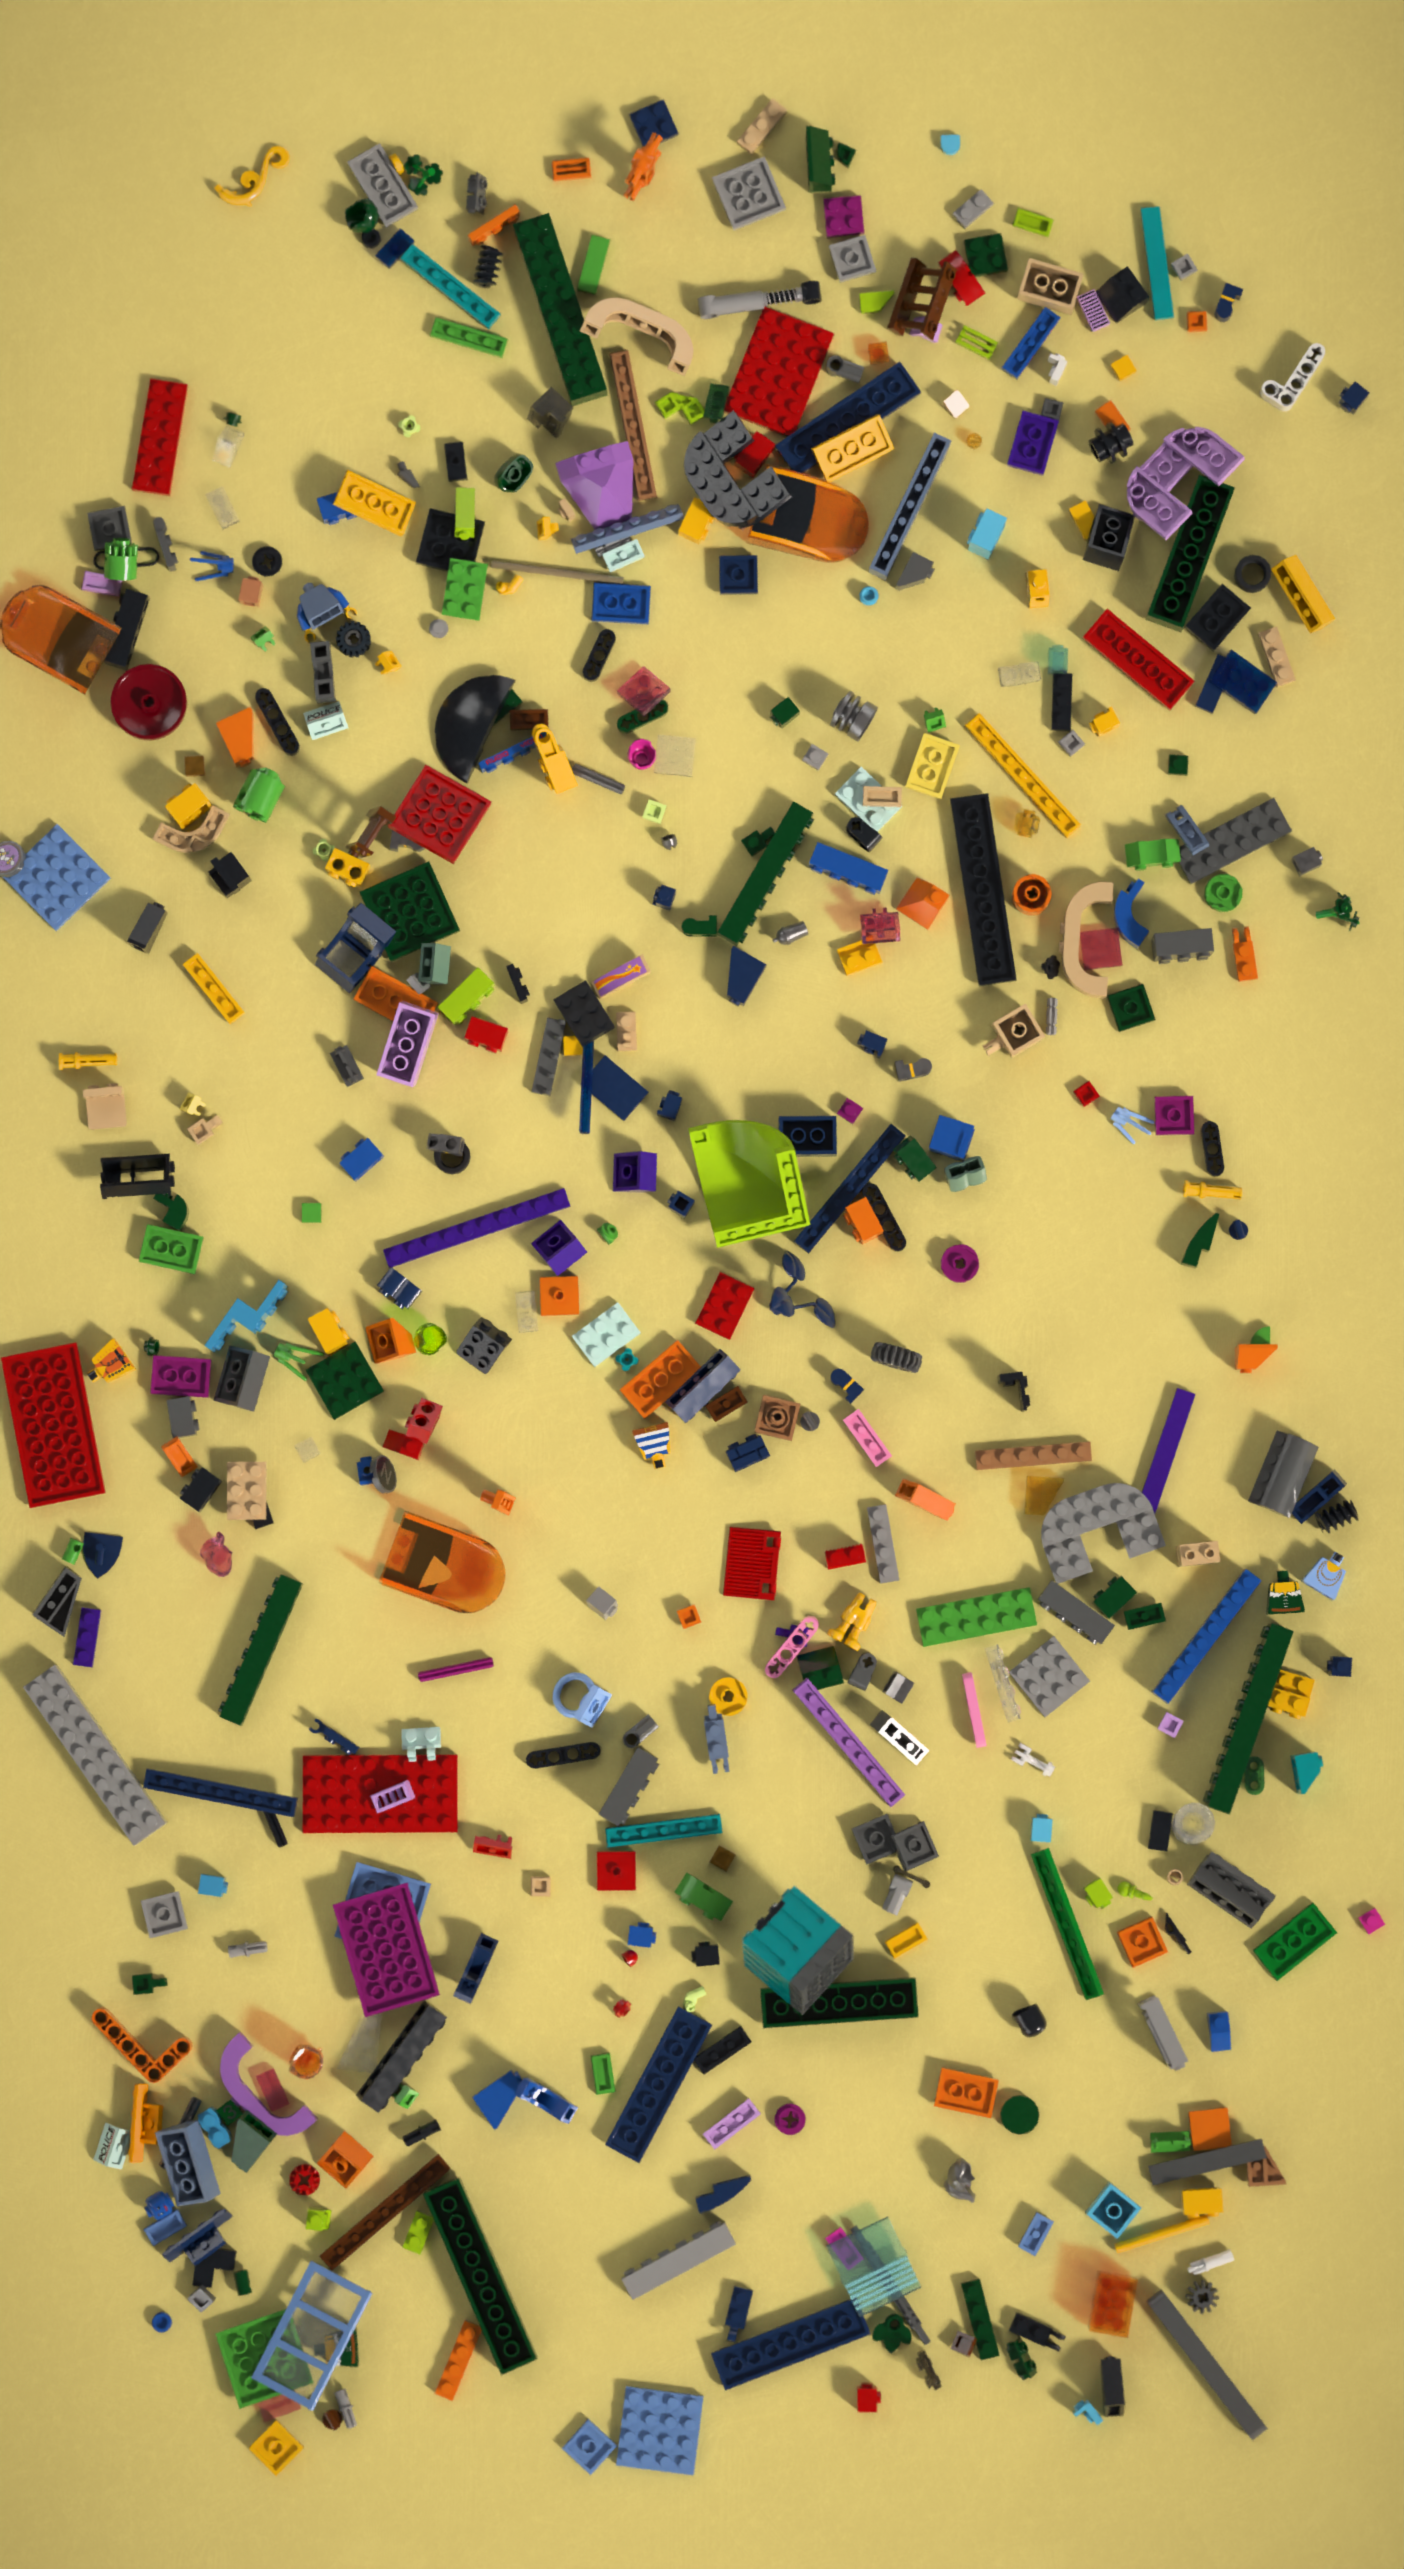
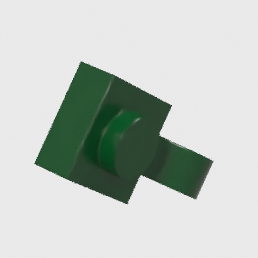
[741,827,775,857]
[132,1973,168,1995]

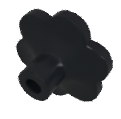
[1041,955,1060,979]

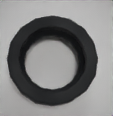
[1234,555,1271,593]
[434,1142,471,1175]

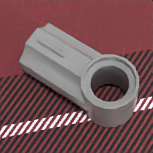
[882,1873,913,1915]

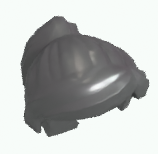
[944,2158,975,2203]

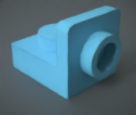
[1072,2399,1103,2425]

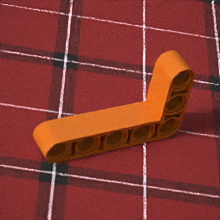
[92,2008,193,2083]

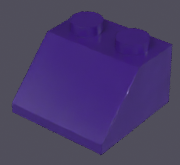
[613,1151,657,1193]
[531,1220,587,1276]

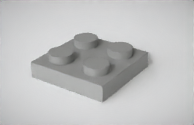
[829,235,876,283]
[141,1891,188,1938]

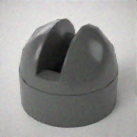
[661,834,677,850]

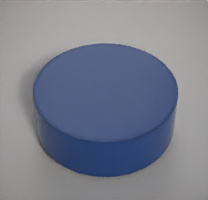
[152,2312,172,2332]

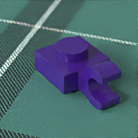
[775,1624,809,1647]

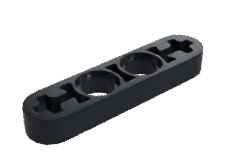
[255,688,300,756]
[862,1183,906,1252]
[526,1742,601,1769]

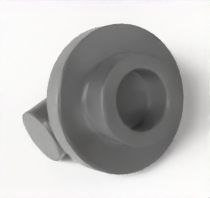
[800,1411,820,1431]

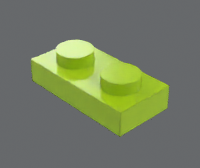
[402,2210,434,2255]

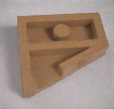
[1247,2146,1286,2187]

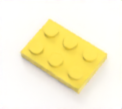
[905,733,960,800]

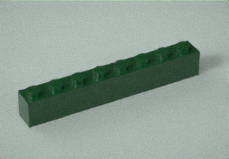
[717,801,814,946]
[218,1574,303,1726]

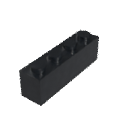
[102,589,150,670]

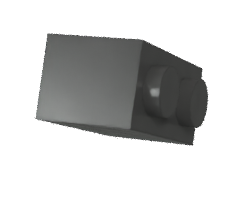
[167,1396,200,1438]

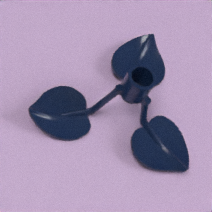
[769,1251,835,1328]

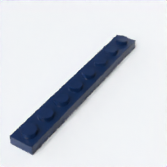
[794,1124,906,1254]
[143,1769,298,1817]

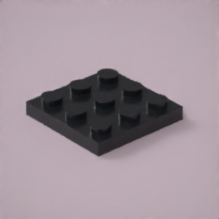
[416,508,485,572]

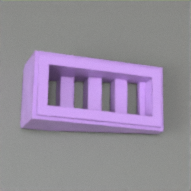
[370,1780,415,1814]

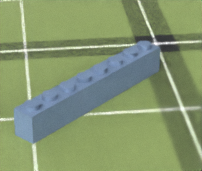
[869,433,951,581]

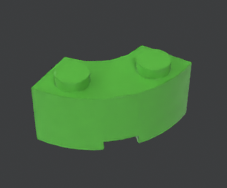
[1125,839,1181,871]
[675,1873,733,1921]

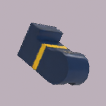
[1215,283,1244,322]
[830,1369,864,1404]

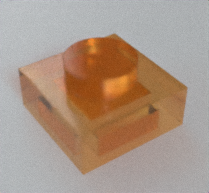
[868,341,889,364]

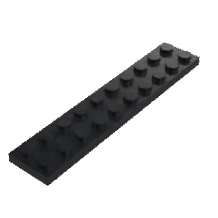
[950,793,1017,986]

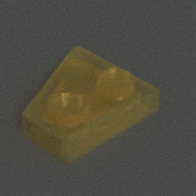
[1024,1476,1064,1516]

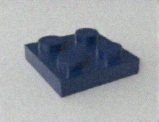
[629,99,679,146]
[719,555,758,595]

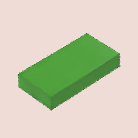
[591,2053,616,2095]

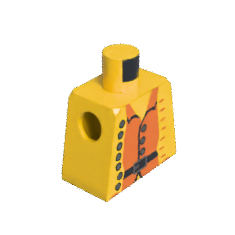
[87,1338,136,1383]

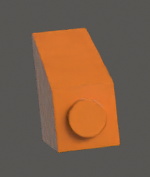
[216,707,254,767]
[895,1479,956,1521]

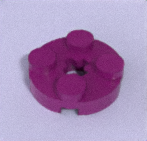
[941,1244,979,1283]

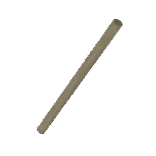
[491,560,624,584]

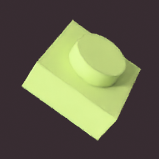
[642,799,667,824]

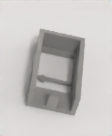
[1138,1995,1188,2071]

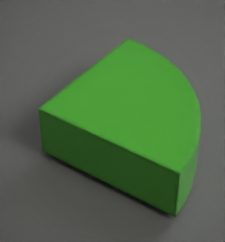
[1250,1326,1270,1344]

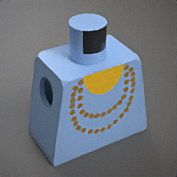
[1301,1552,1346,1600]

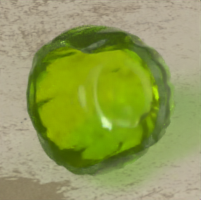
[414,1323,447,1355]

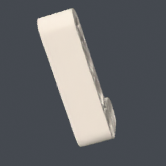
[1260,343,1325,411]

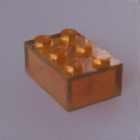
[1088,2270,1138,2338]

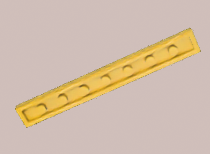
[965,713,1081,838]

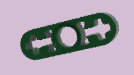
[617,699,668,734]

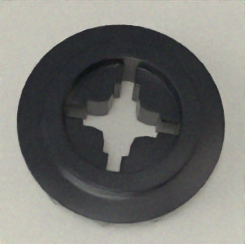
[252,546,283,577]

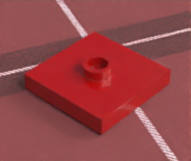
[597,1851,636,1891]

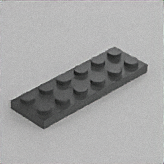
[1179,798,1292,885]

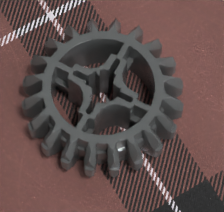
[871,1342,922,1373]

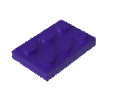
[1007,411,1059,476]

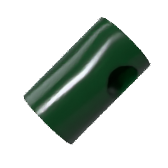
[233,2269,252,2296]

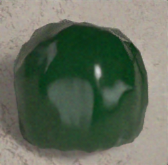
[345,199,379,233]

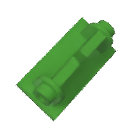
[1150,2131,1191,2153]

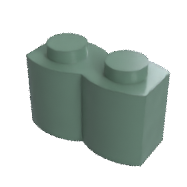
[945,1156,987,1192]

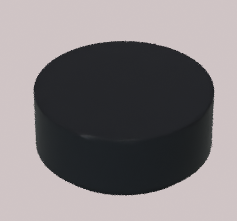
[361,229,381,248]

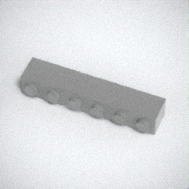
[622,2221,736,2300]

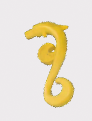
[214,146,289,207]

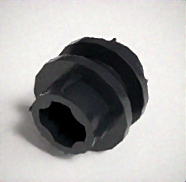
[1088,422,1134,464]

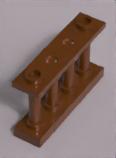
[887,258,957,340]
[345,806,396,858]

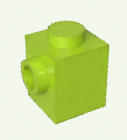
[1083,1877,1113,1909]

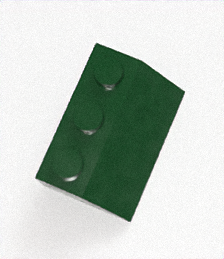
[806,126,835,193]

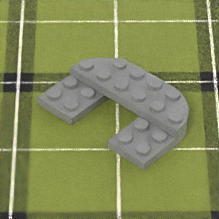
[1041,1483,1166,1584]

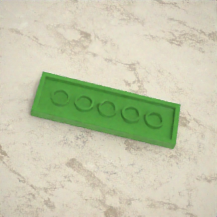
[916,1587,1037,1647]

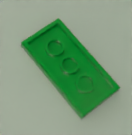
[1252,1902,1337,1981]

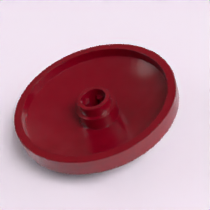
[111,664,187,741]

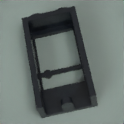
[100,1153,175,1199]

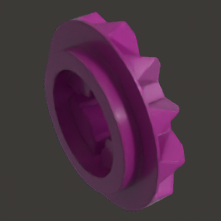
[775,2103,806,2135]

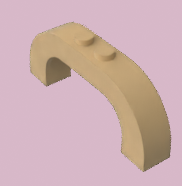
[580,298,693,376]
[1059,882,1114,999]

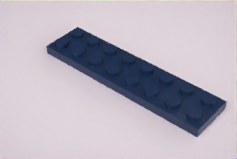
[775,361,921,475]
[605,2006,713,2163]
[711,2297,871,2391]

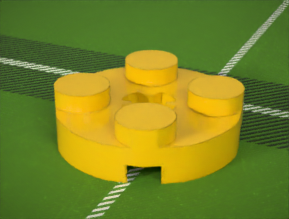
[709,1677,748,1716]

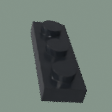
[1051,673,1072,731]

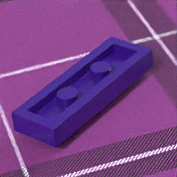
[73,1608,102,1668]

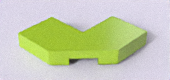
[655,392,707,425]

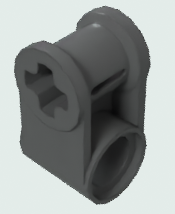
[847,1653,877,1691]

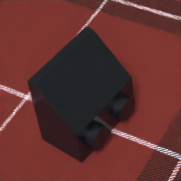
[1096,266,1149,324]

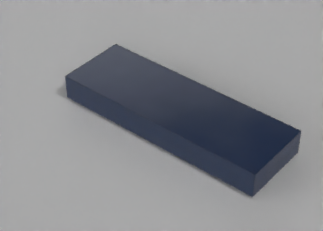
[1195,654,1235,714]

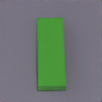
[577,235,610,295]

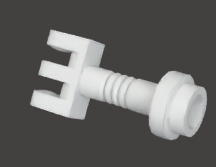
[1011,1743,1055,1777]

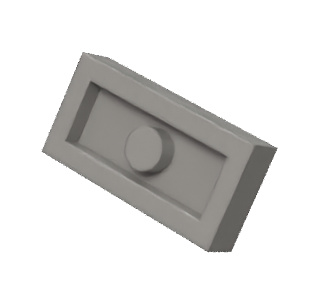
[953,189,993,229]

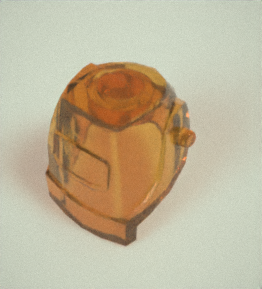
[289,2044,324,2079]

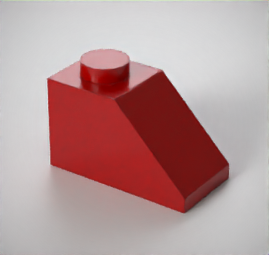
[383,1429,425,1461]

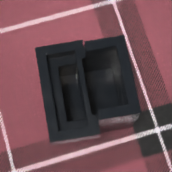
[208,852,252,898]

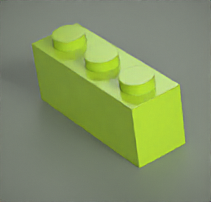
[438,967,495,1026]

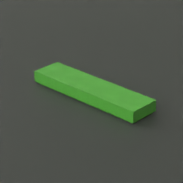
[430,317,508,358]

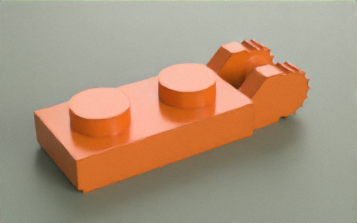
[1232,926,1258,982]

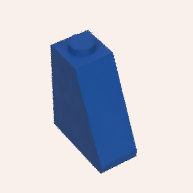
[472,2069,523,2130]

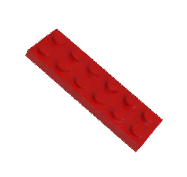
[132,379,188,496]
[1082,608,1195,711]

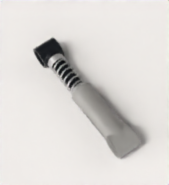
[698,281,822,319]

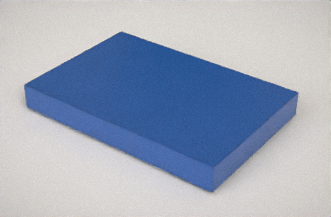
[592,583,651,625]

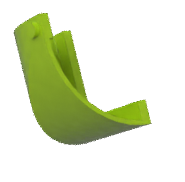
[688,1120,810,1248]

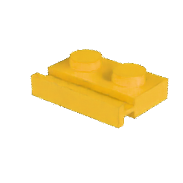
[837,936,882,976]

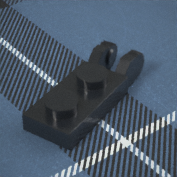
[1009,2312,1066,2352]

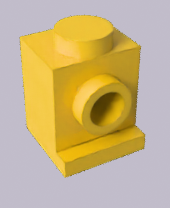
[1089,706,1120,737]

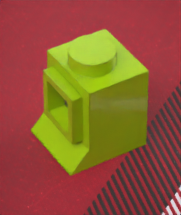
[306,2207,331,2231]

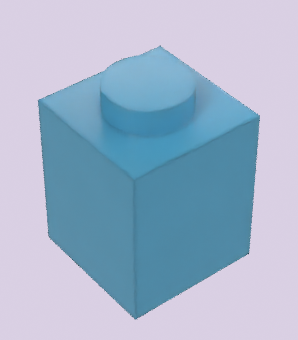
[198,1874,228,1897]

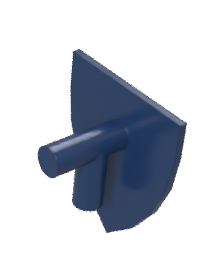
[83,1532,123,1579]

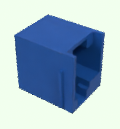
[929,1115,975,1162]

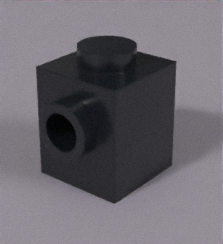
[691,1941,720,1967]

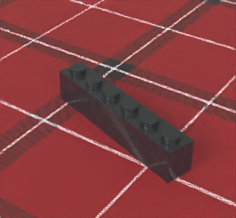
[356,2000,447,2113]

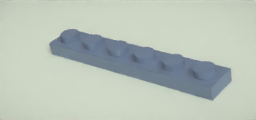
[571,504,684,554]

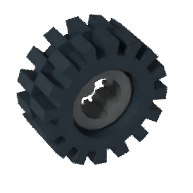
[336,621,371,658]

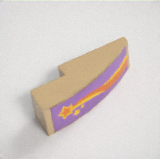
[591,954,651,999]

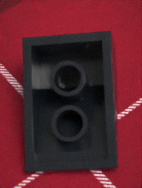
[1083,504,1135,571]

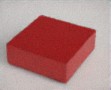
[1073,1081,1100,1107]

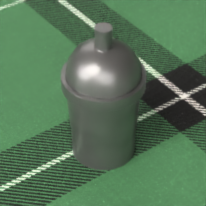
[772,921,809,945]

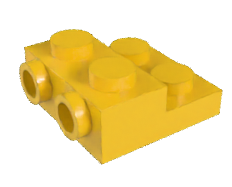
[1268,1670,1315,1719]

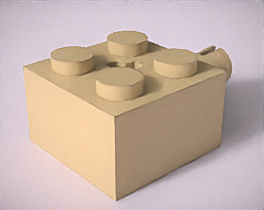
[982,1004,1045,1058]

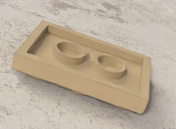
[227,1462,267,1520]

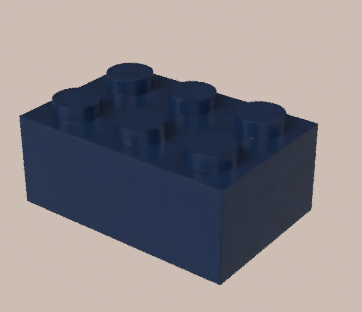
[778,1116,837,1157]

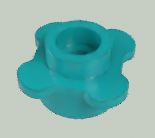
[616,1348,639,1371]

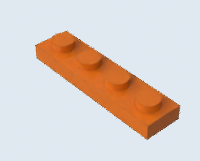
[435,2320,482,2401]

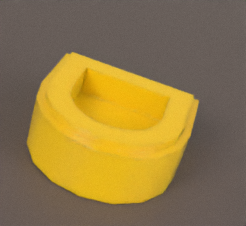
[389,153,405,175]

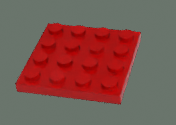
[388,765,492,864]

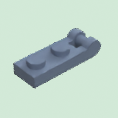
[1165,805,1209,855]

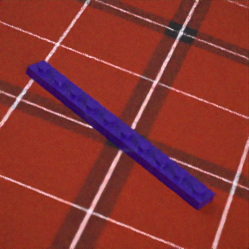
[383,1188,571,1268]

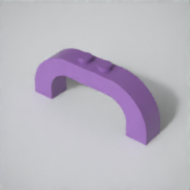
[220,2032,318,2136]

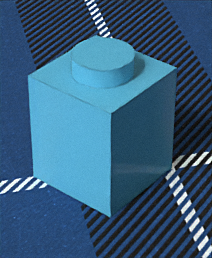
[1030,1814,1052,1842]

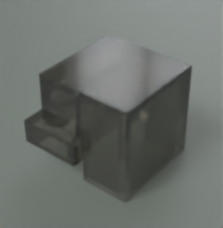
[527,387,573,438]

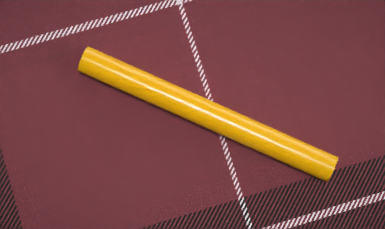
[1114,2214,1210,2253]

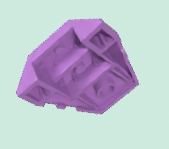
[555,441,633,530]

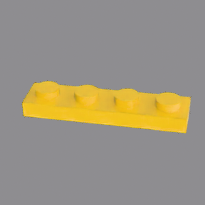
[183,953,245,1024]

